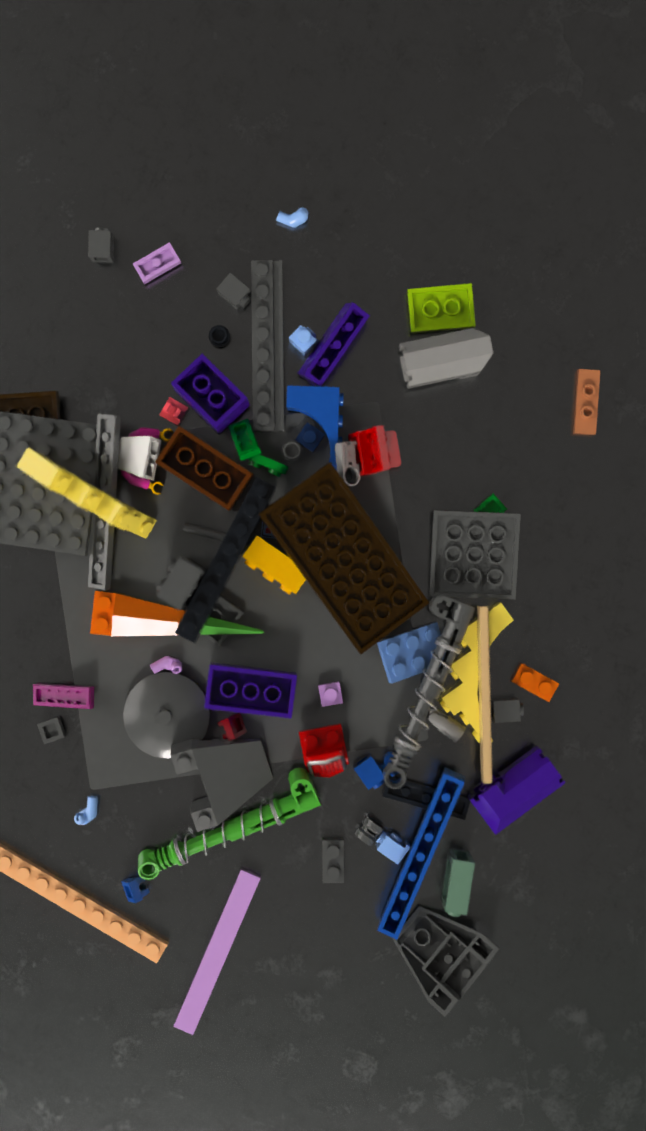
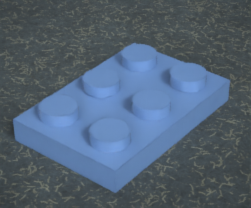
[377,622,446,684]

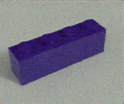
[297,302,370,387]

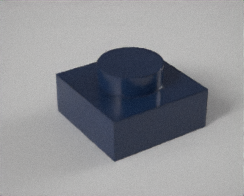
[295,422,325,453]

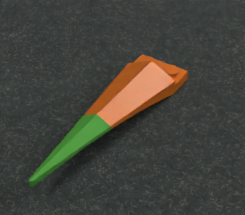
[90,591,264,636]

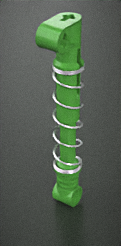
[138,768,322,880]

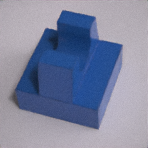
[121,876,150,903]

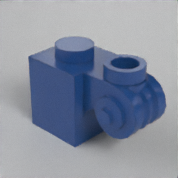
[353,751,399,790]

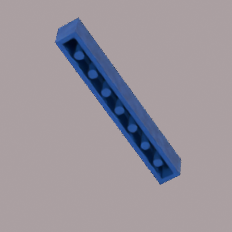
[377,768,465,939]

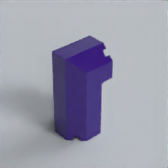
[467,745,565,835]

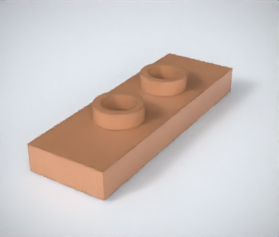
[573,369,600,435]

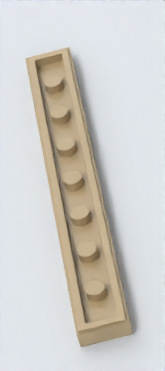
[477,606,492,783]

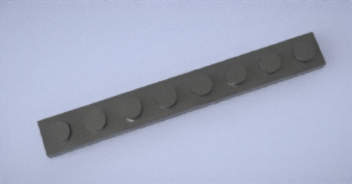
[88,414,121,590]

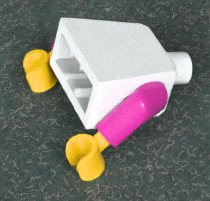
[118,427,173,495]

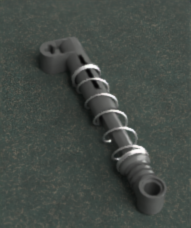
[382,595,475,789]

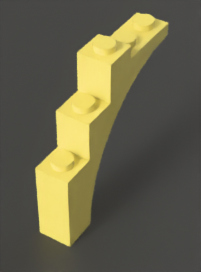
[17,448,157,539]
[440,602,514,743]

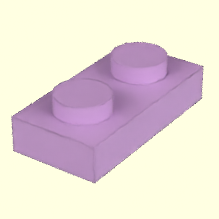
[133,242,181,284]

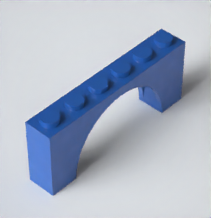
[287,386,344,470]

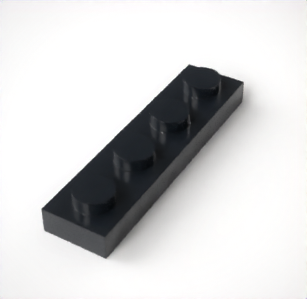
[382,775,470,820]

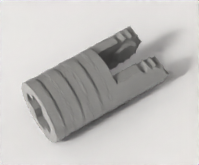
[428,708,466,743]

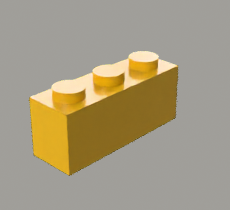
[242,535,306,595]

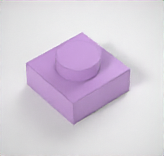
[318,681,343,707]

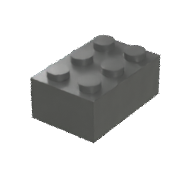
[156,557,208,610]

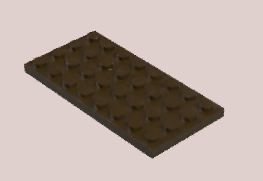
[259,462,429,655]

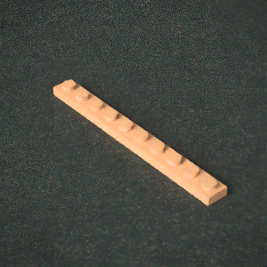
[0,843,169,963]

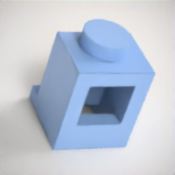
[289,325,319,357]
[376,831,411,865]

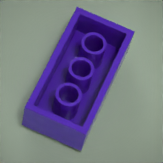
[204,662,297,719]

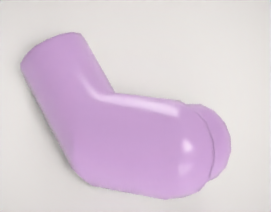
[150,656,182,674]

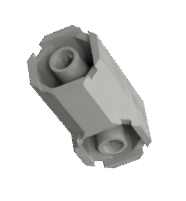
[399,328,493,389]

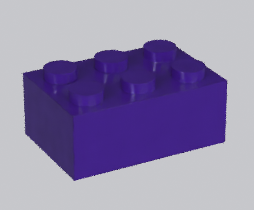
[171,354,250,434]

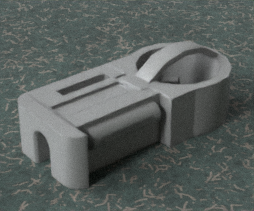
[335,441,360,487]

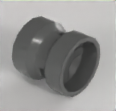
[355,815,384,846]

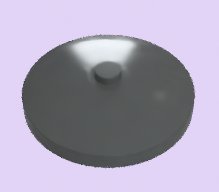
[123,671,210,758]

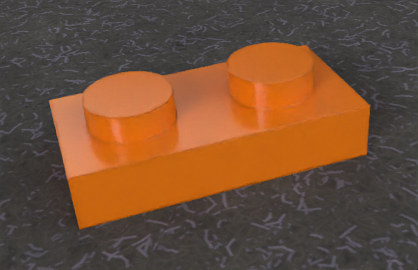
[511,662,559,702]

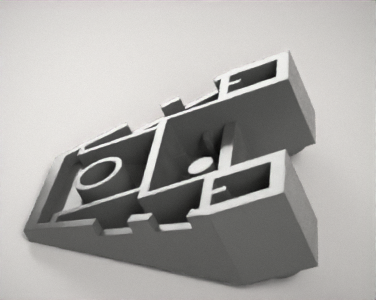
[170,739,273,832]

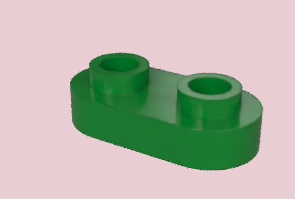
[248,454,289,477]

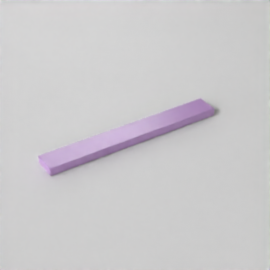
[174,868,261,1035]

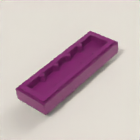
[33,683,94,709]

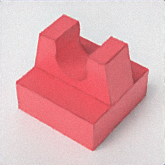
[159,397,189,426]

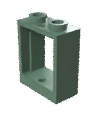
[441,849,475,917]

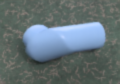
[276,207,309,228]
[74,796,98,825]

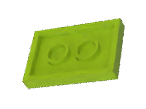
[407,283,476,334]

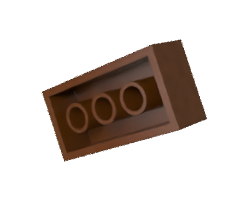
[155,426,254,512]

